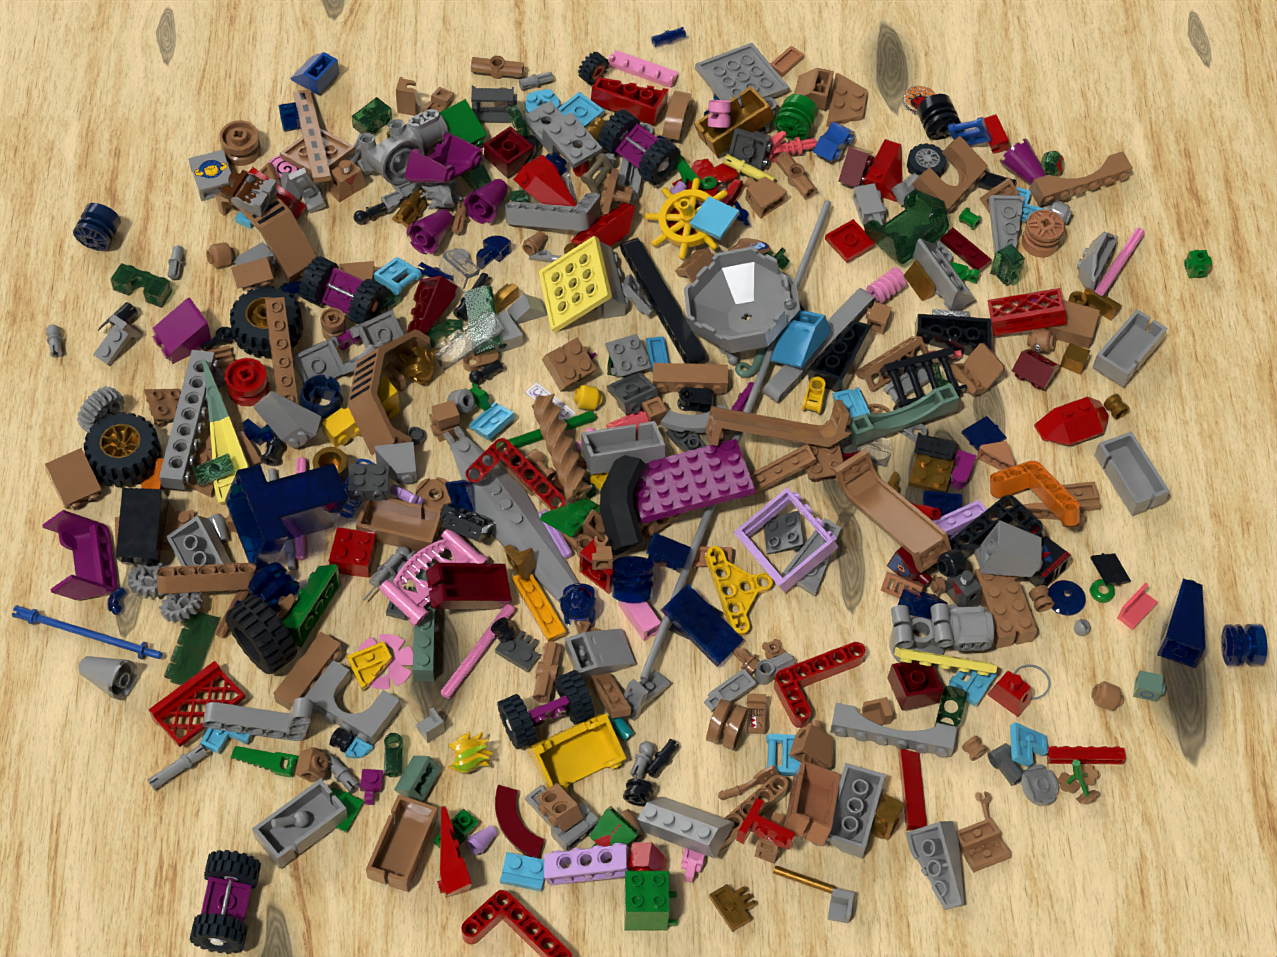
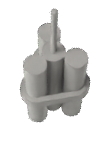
[363,552,406,601]

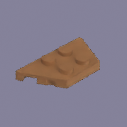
[826,73,867,127]

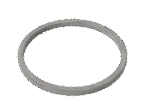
[1013,664,1050,700]

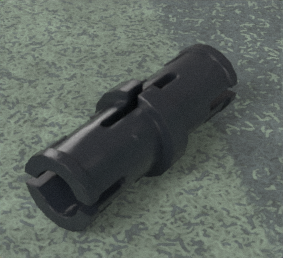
[645,739,680,778]

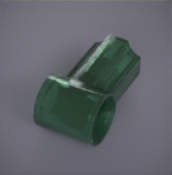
[384,733,404,777]

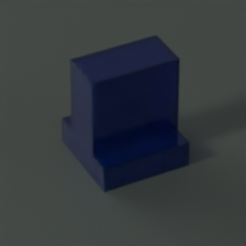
[225,463,348,569]

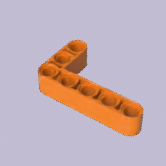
[990,461,1080,526]

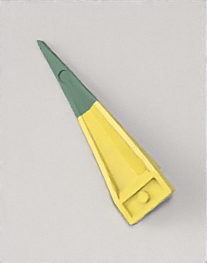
[203,359,257,504]

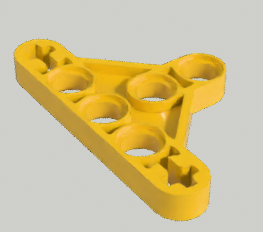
[705,546,773,637]

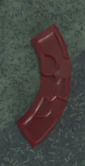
[495,785,544,858]

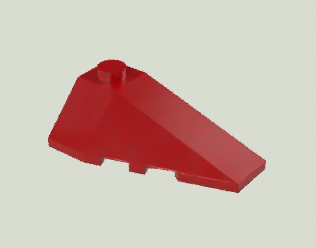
[864,139,902,202]
[437,806,472,898]

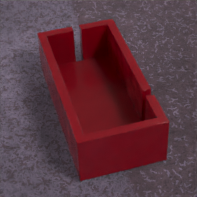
[426,562,512,609]

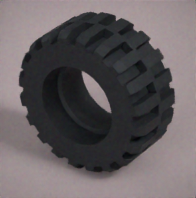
[225,595,297,674]

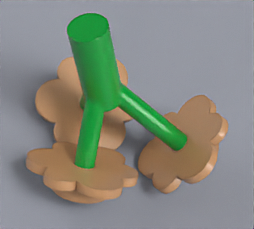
[1057,760,1100,804]

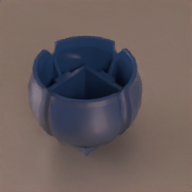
[300,374,344,419]

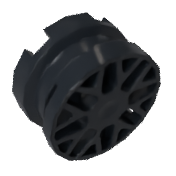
[623,778,655,807]

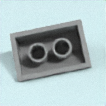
[166,515,232,566]

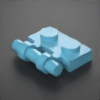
[948,658,997,707]

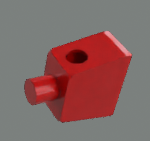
[987,670,1031,717]

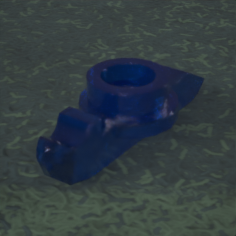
[734,201,750,226]

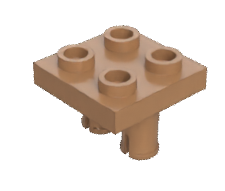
[600,168,633,214]

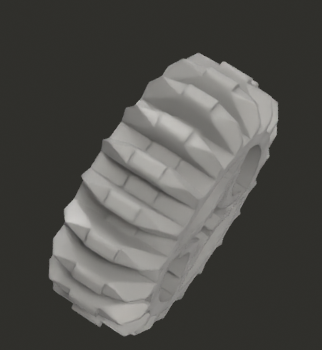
[77,386,125,433]

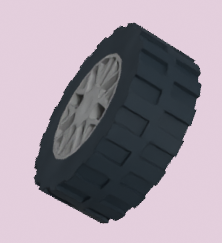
[907,143,947,178]

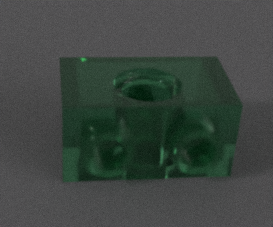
[351,97,392,135]

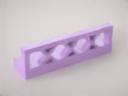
[933,500,987,540]

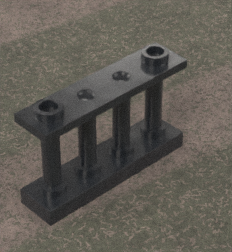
[879,347,967,410]

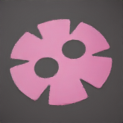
[357,634,413,689]

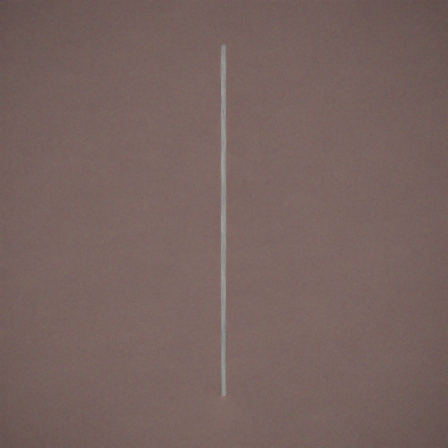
[640,200,831,681]

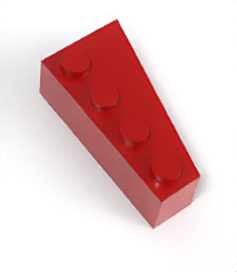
[591,77,669,125]

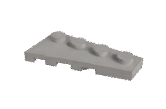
[988,195,1025,263]

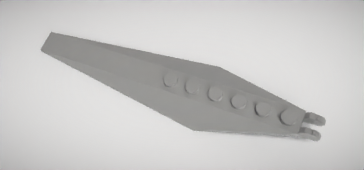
[443,426,595,620]

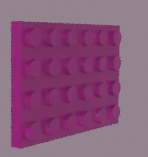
[633,439,756,523]

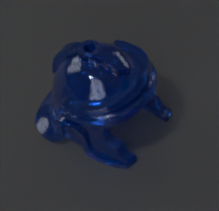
[559,583,596,625]

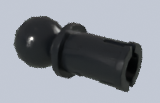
[353,202,387,224]
[469,359,503,384]

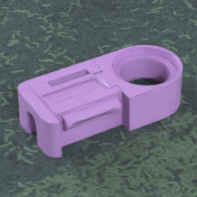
[389,484,424,505]

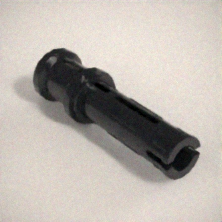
[453,273,491,321]
[261,432,283,466]

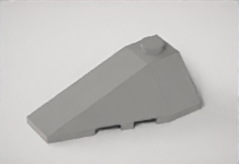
[906,821,964,910]

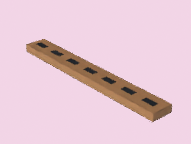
[293,89,332,183]

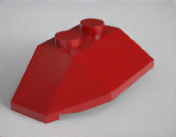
[571,203,635,246]
[1034,396,1109,446]

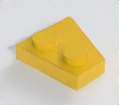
[346,641,392,691]

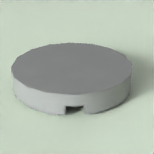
[1021,764,1059,806]

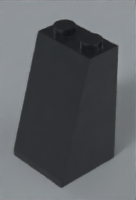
[116,488,169,566]

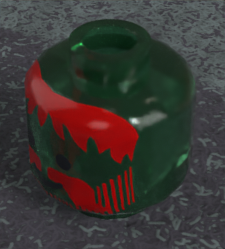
[1041,151,1064,176]

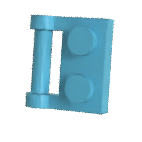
[373,257,422,295]
[765,734,800,776]

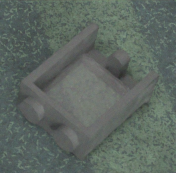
[471,85,518,123]

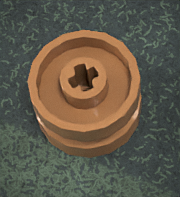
[220,120,261,166]
[706,698,748,750]

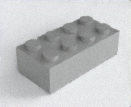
[1092,309,1168,387]
[581,421,665,474]
[1094,431,1170,515]
[252,779,348,868]

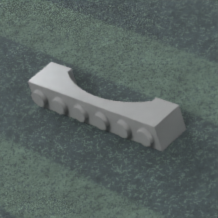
[830,703,957,758]

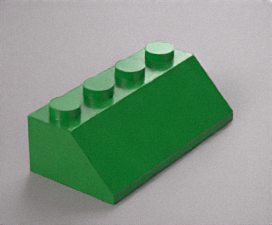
[282,564,341,648]

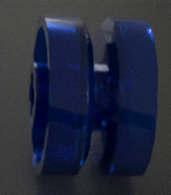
[247,562,300,611]

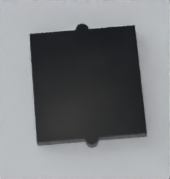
[1090,553,1131,586]

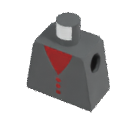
[945,569,982,607]

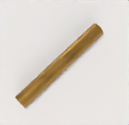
[773,866,836,894]

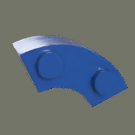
[813,122,855,161]

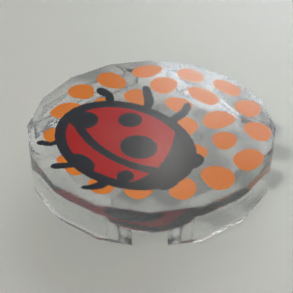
[903,86,935,115]

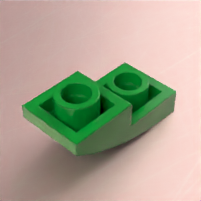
[433,809,479,848]

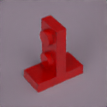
[736,798,795,850]

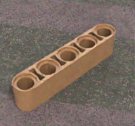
[156,563,257,594]
[719,775,788,851]

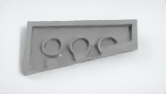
[782,518,841,596]

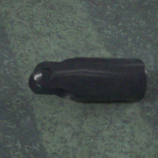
[98,302,138,331]

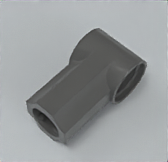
[987,743,1024,786]

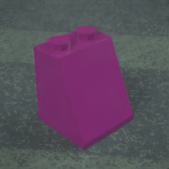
[152,297,211,364]

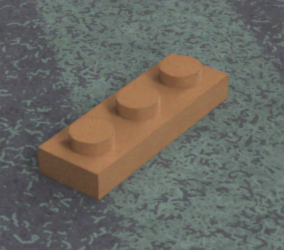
[590,673,631,719]

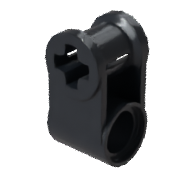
[677,387,714,413]

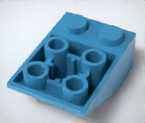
[771,310,831,368]

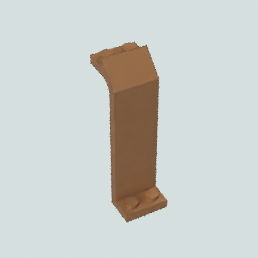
[705,399,852,447]
[834,449,952,573]

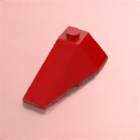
[513,155,577,207]

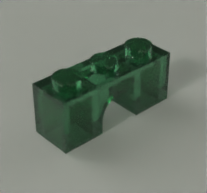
[110,263,172,308]

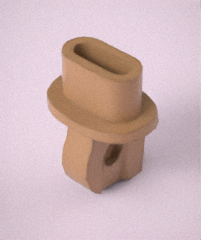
[732,646,759,674]

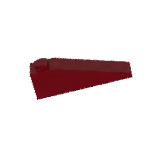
[407,276,458,334]

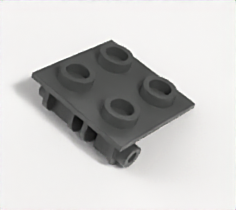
[763,510,804,555]

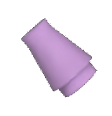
[466,825,497,855]

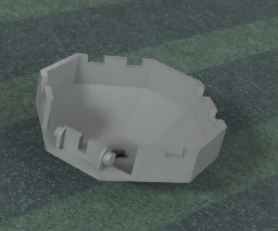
[684,246,800,353]

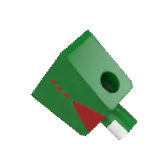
[590,806,640,847]

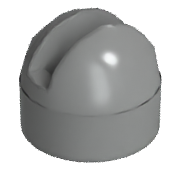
[1074,619,1091,637]

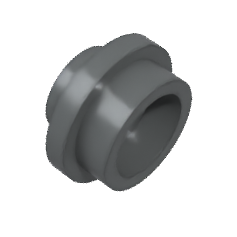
[406,427,425,445]

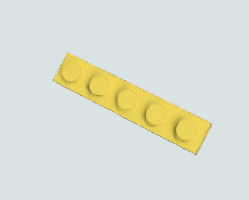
[894,647,997,676]

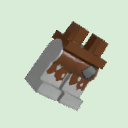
[220,170,277,217]

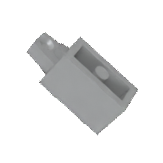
[852,183,886,232]

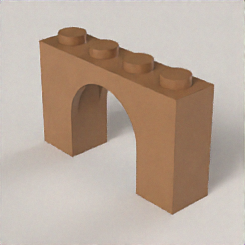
[912,136,988,215]

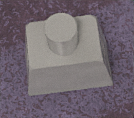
[476,310,523,353]

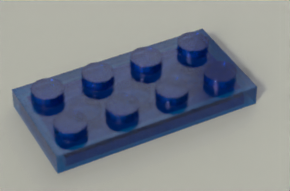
[661,584,744,667]

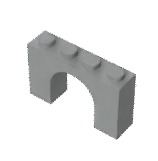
[304,660,401,746]

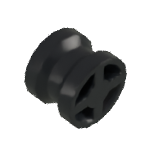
[491,617,516,643]
[329,727,354,753]

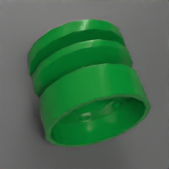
[774,94,818,141]

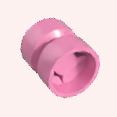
[708,100,731,127]

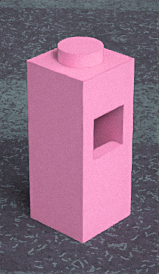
[618,587,661,641]

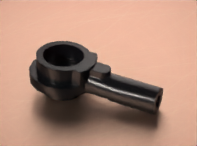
[201,327,234,351]

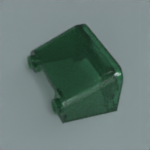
[863,189,949,264]

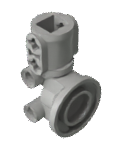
[359,109,448,185]
[889,603,994,666]

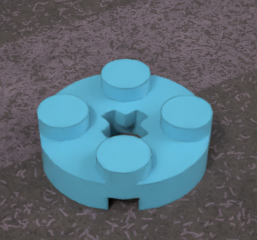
[525,89,560,121]

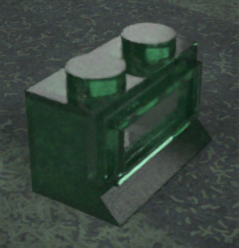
[990,244,1025,286]

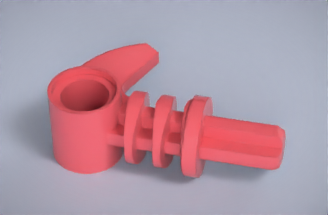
[767,131,817,162]

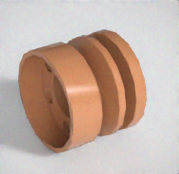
[1022,209,1064,258]

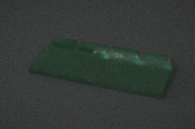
[464,285,501,356]
[164,611,220,685]

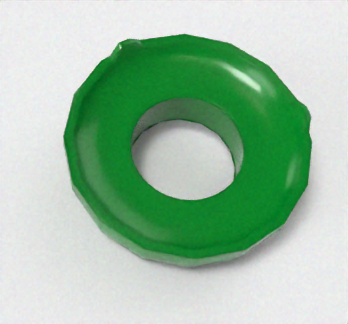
[1089,579,1115,603]

